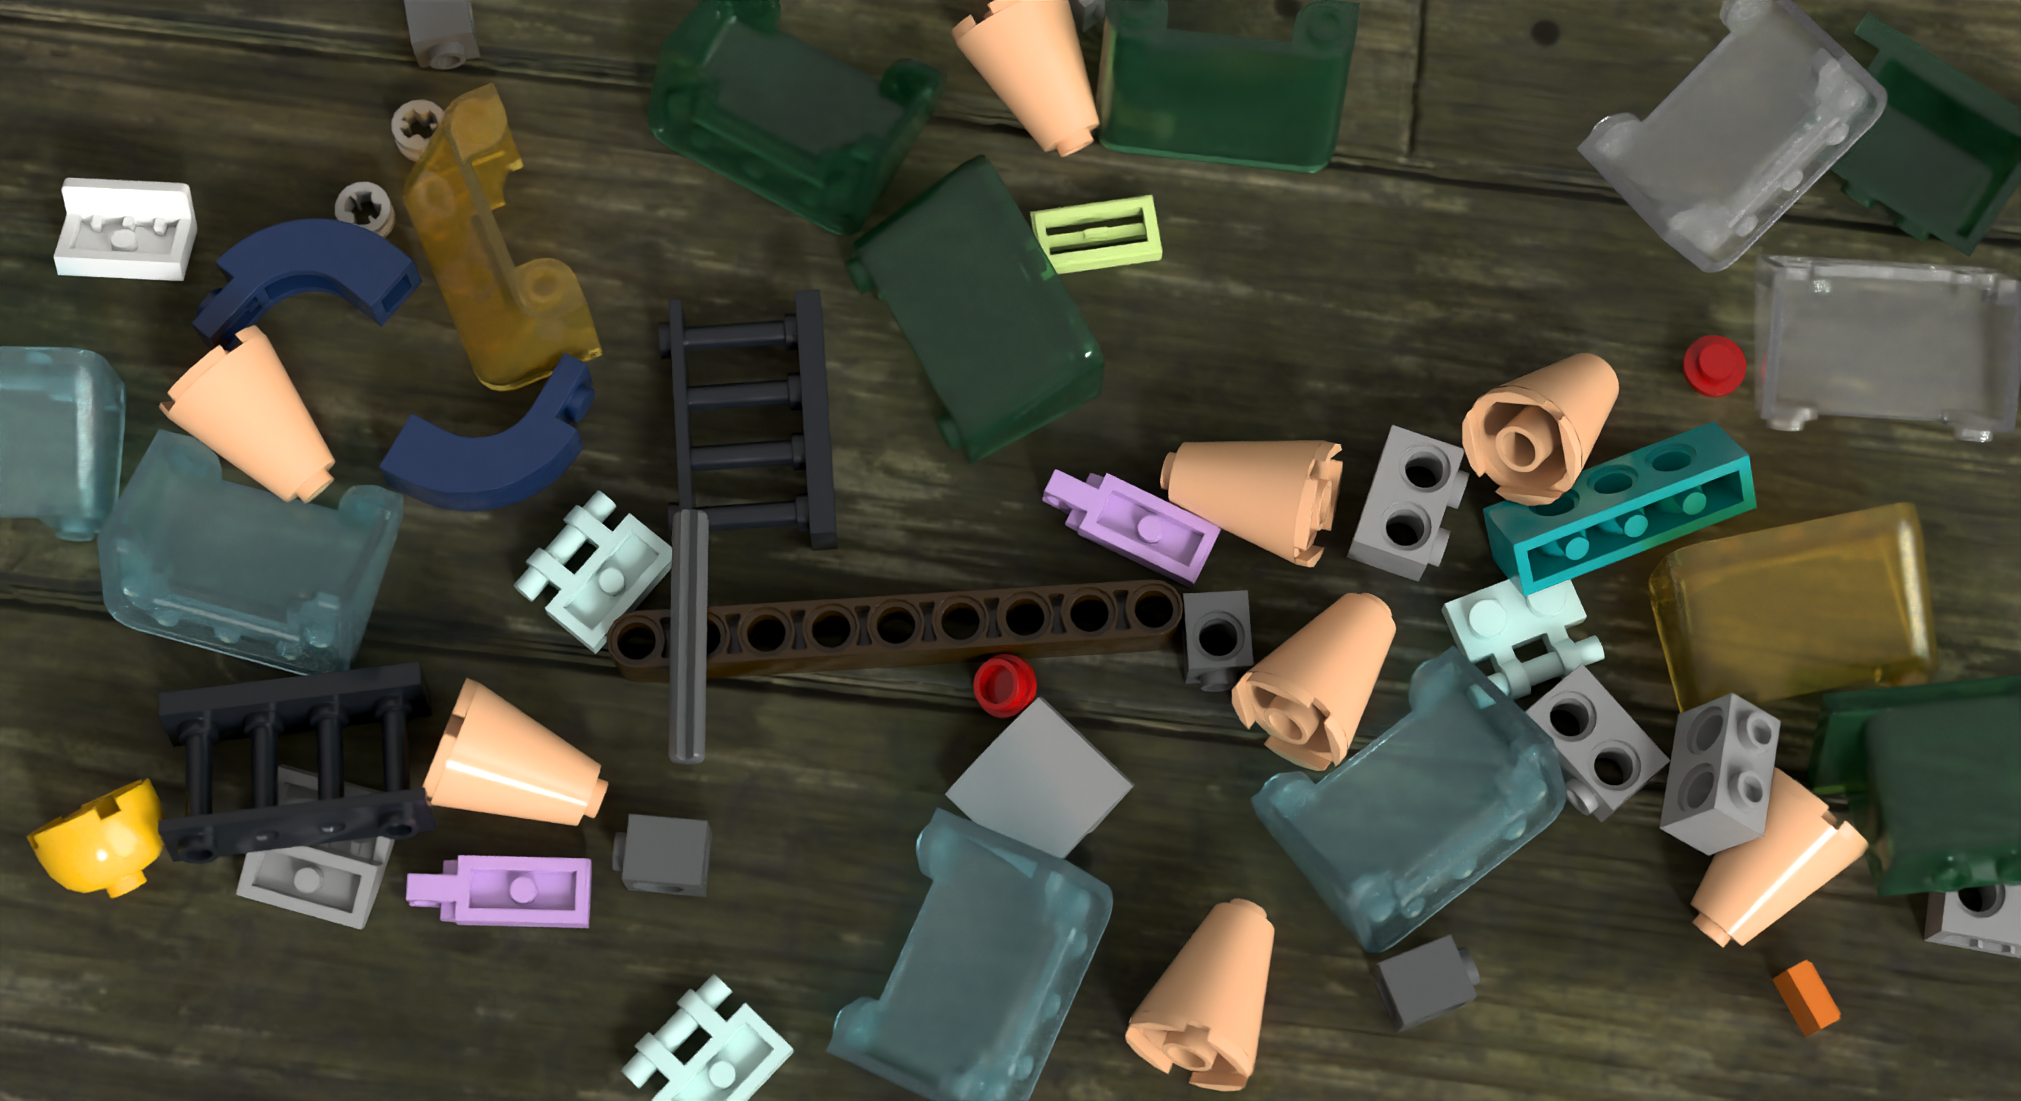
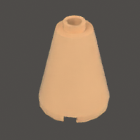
[951,0,1099,157]
[159,325,335,504]
[1462,353,1619,506]
[1160,440,1343,567]
[1232,593,1396,771]
[422,678,609,826]
[1690,767,1870,948]
[1125,899,1275,1091]

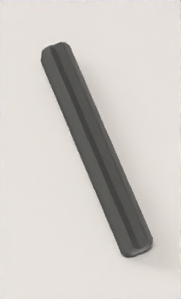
[668,509,709,765]

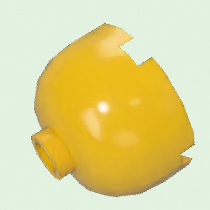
[26,778,166,899]

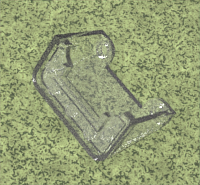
[1577,0,1888,273]
[1754,254,2021,442]

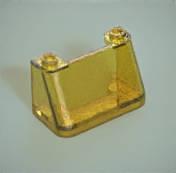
[403,82,603,392]
[1645,503,1940,714]

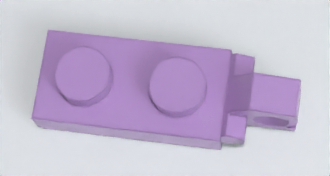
[1042,469,1221,589]
[406,855,592,928]

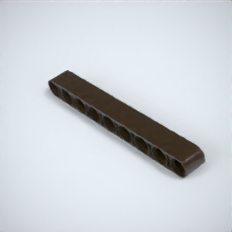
[607,580,1183,683]

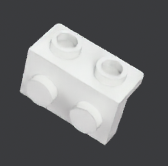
[54,178,197,281]

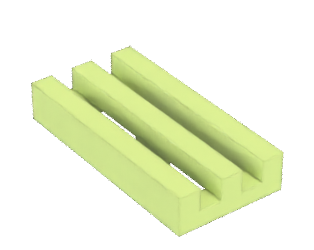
[1030,195,1162,277]

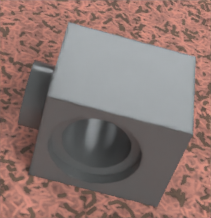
[404,0,481,69]
[1180,590,1254,692]
[612,814,712,897]
[1370,934,1480,1033]

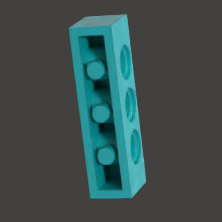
[1483,421,1757,597]

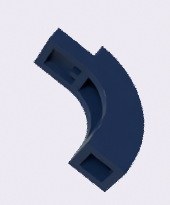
[191,218,423,352]
[379,353,595,511]

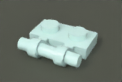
[513,490,672,654]
[1441,579,1605,704]
[620,974,794,1101]

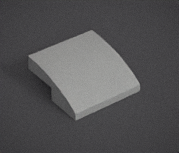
[945,696,1135,884]
[236,764,395,930]

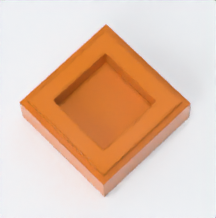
[1772,959,1841,1037]

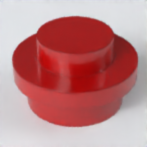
[1682,335,1746,398]
[973,654,1037,719]

